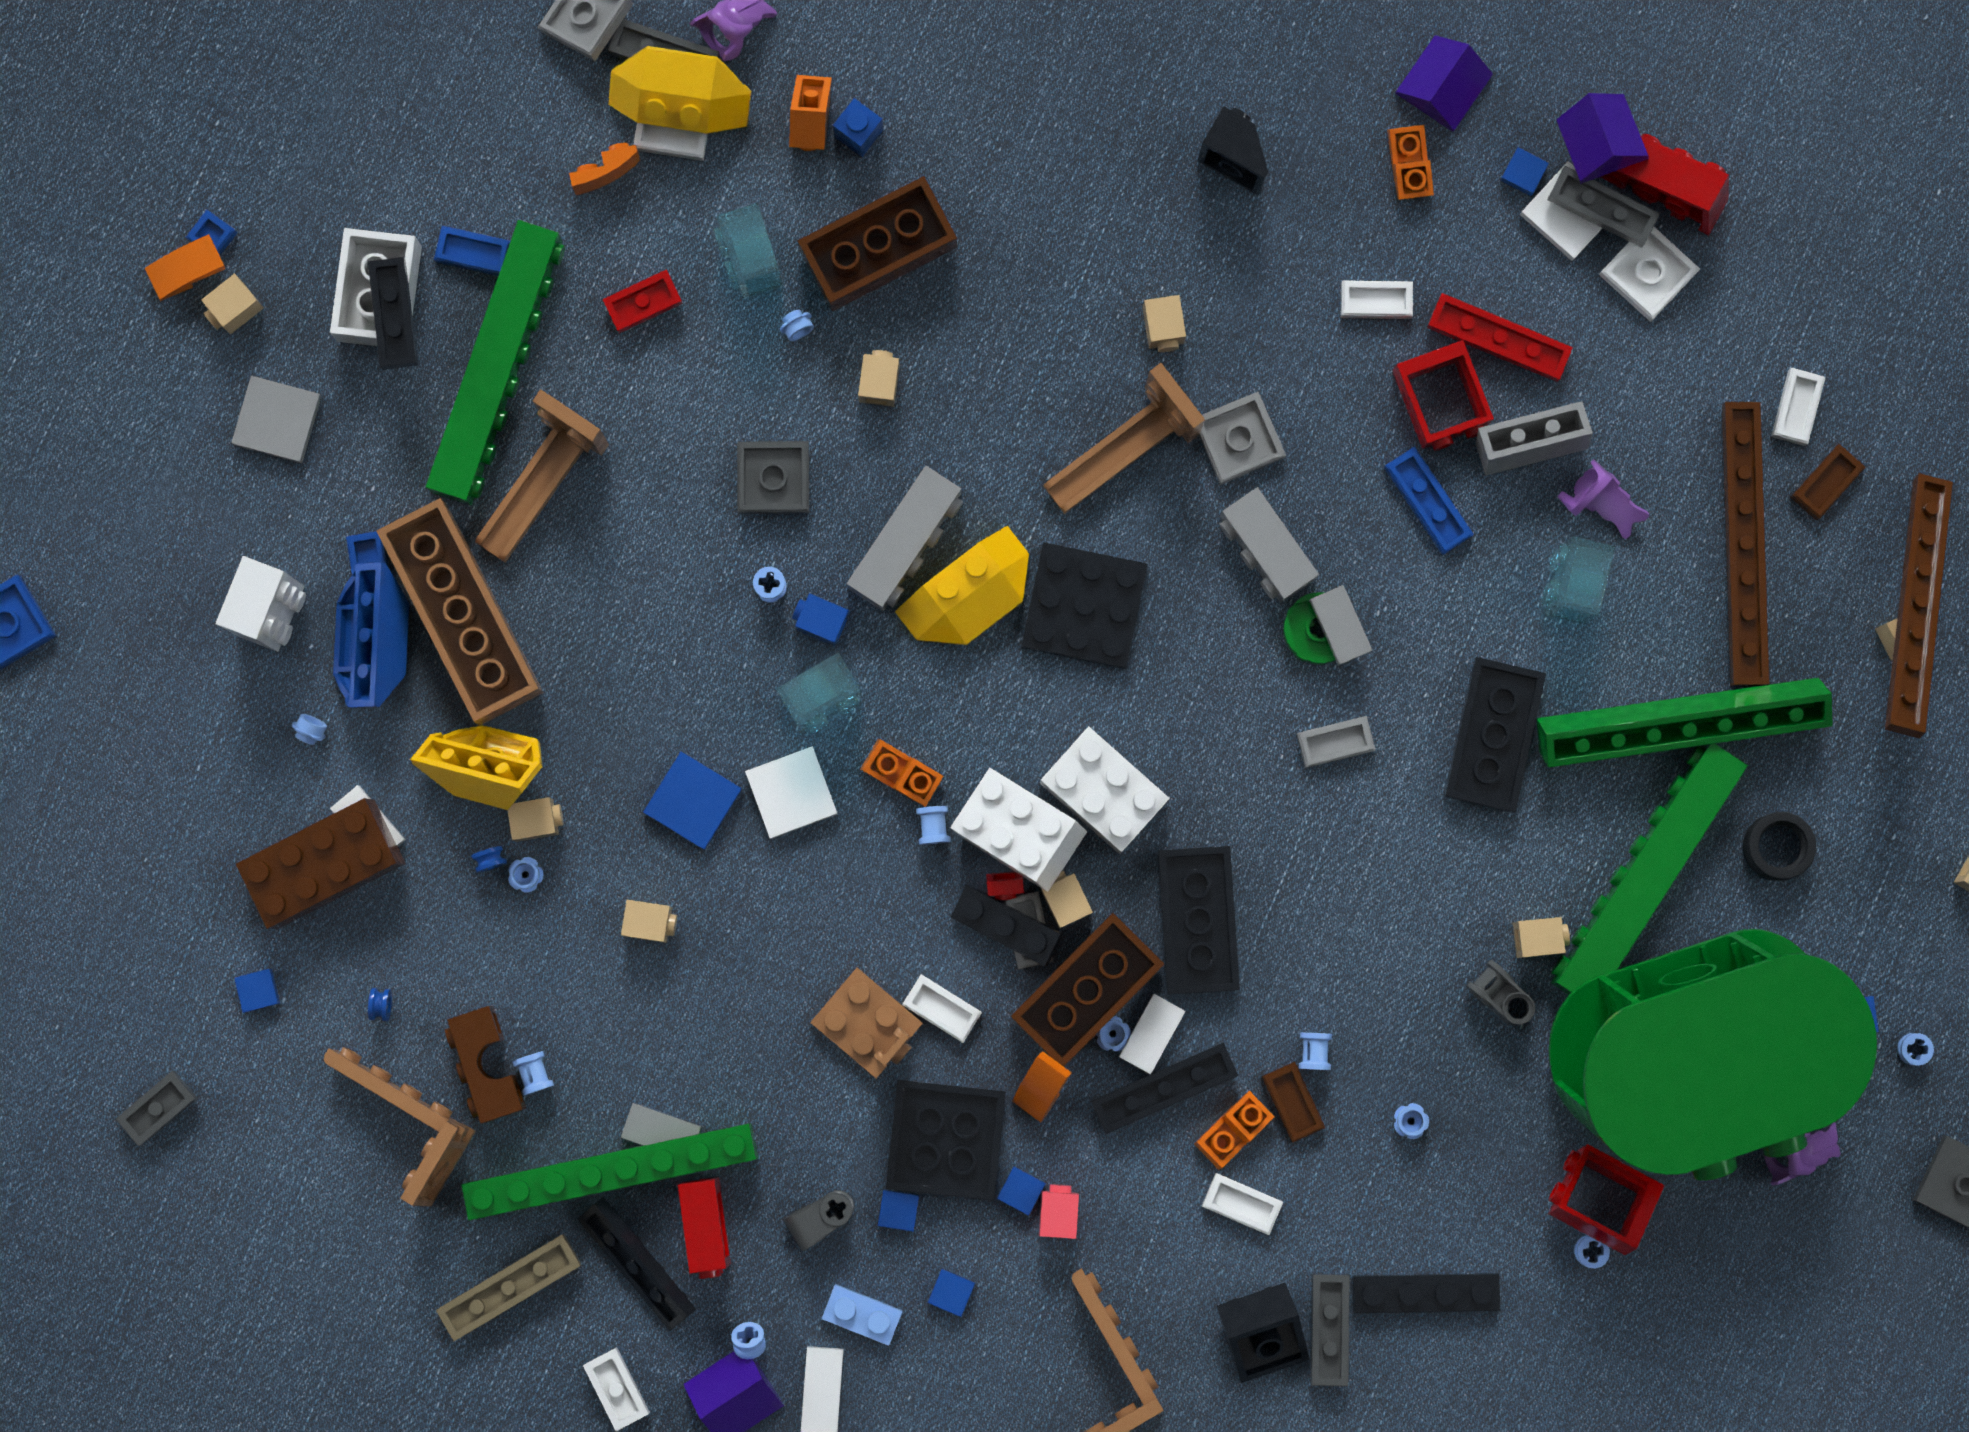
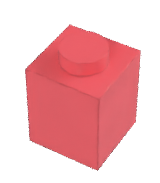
[1039,1184,1079,1239]

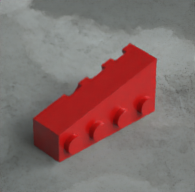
[1601,134,1729,236]

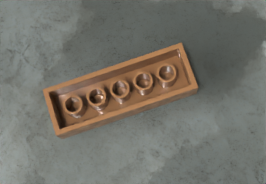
[376,498,544,726]

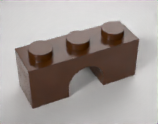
[445,1006,527,1124]

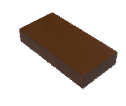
[1790,444,1866,521]
[1261,1061,1325,1143]

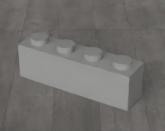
[846,465,963,611]

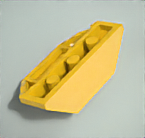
[608,46,752,134]
[895,526,1029,645]
[410,725,542,810]

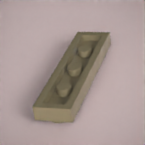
[436,1234,582,1341]

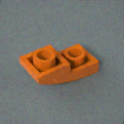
[1387,125,1434,200]
[569,143,640,195]
[145,234,225,301]
[860,739,944,807]
[1012,1051,1072,1123]
[1194,1090,1275,1170]

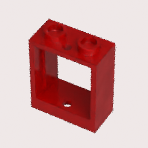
[1392,340,1494,451]
[1548,1144,1665,1255]
[678,1177,731,1279]

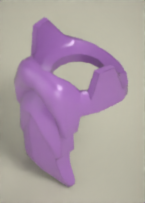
[689,0,777,61]
[1557,459,1649,539]
[1764,1122,1841,1185]

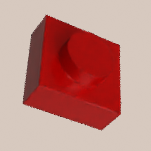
[986,872,1024,900]

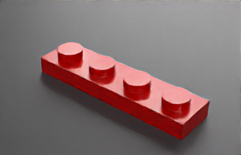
[1427,293,1573,382]

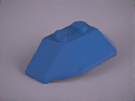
[333,562,409,708]

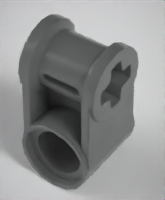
[1466,960,1535,1026]
[783,1190,854,1251]

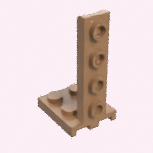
[1043,363,1205,515]
[475,389,609,563]
[810,968,923,1079]
[324,1047,476,1207]
[1072,1268,1164,1432]

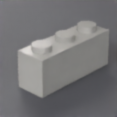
[1475,401,1593,476]
[1219,487,1319,603]

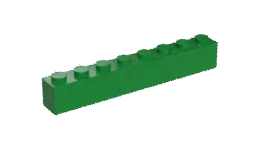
[426,220,565,506]
[1536,678,1833,767]
[1551,744,1748,995]
[461,1123,759,1220]

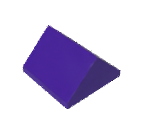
[1395,35,1493,132]
[1556,93,1649,184]
[683,1351,784,1432]

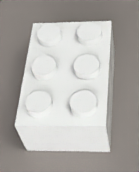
[330,228,422,346]
[215,556,306,652]
[1040,726,1170,854]
[950,768,1087,892]

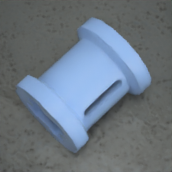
[753,567,787,603]
[916,806,951,845]
[1299,1032,1332,1070]
[512,1051,554,1096]

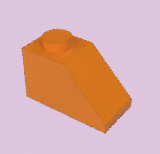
[789,75,832,151]

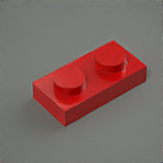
[602,269,683,334]

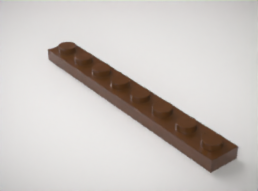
[1722,402,1769,686]
[1885,473,1953,739]

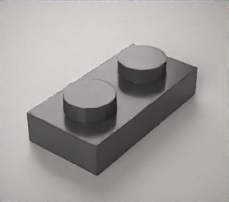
[116,1071,198,1146]

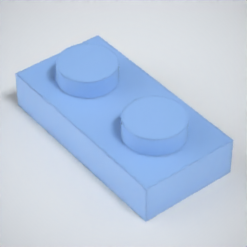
[822,1284,903,1346]

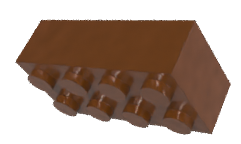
[797,176,957,312]
[236,798,406,929]
[1010,913,1164,1066]

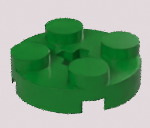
[1283,592,1336,665]

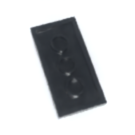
[1444,657,1546,813]
[1158,846,1240,995]

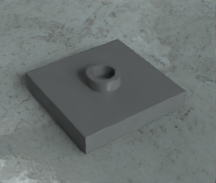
[737,441,809,514]
[1913,1135,1969,1229]

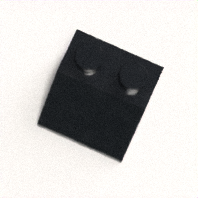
[1197,107,1268,195]
[1217,1283,1310,1383]

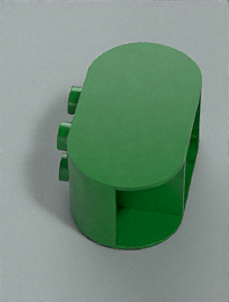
[1548,929,1877,1181]

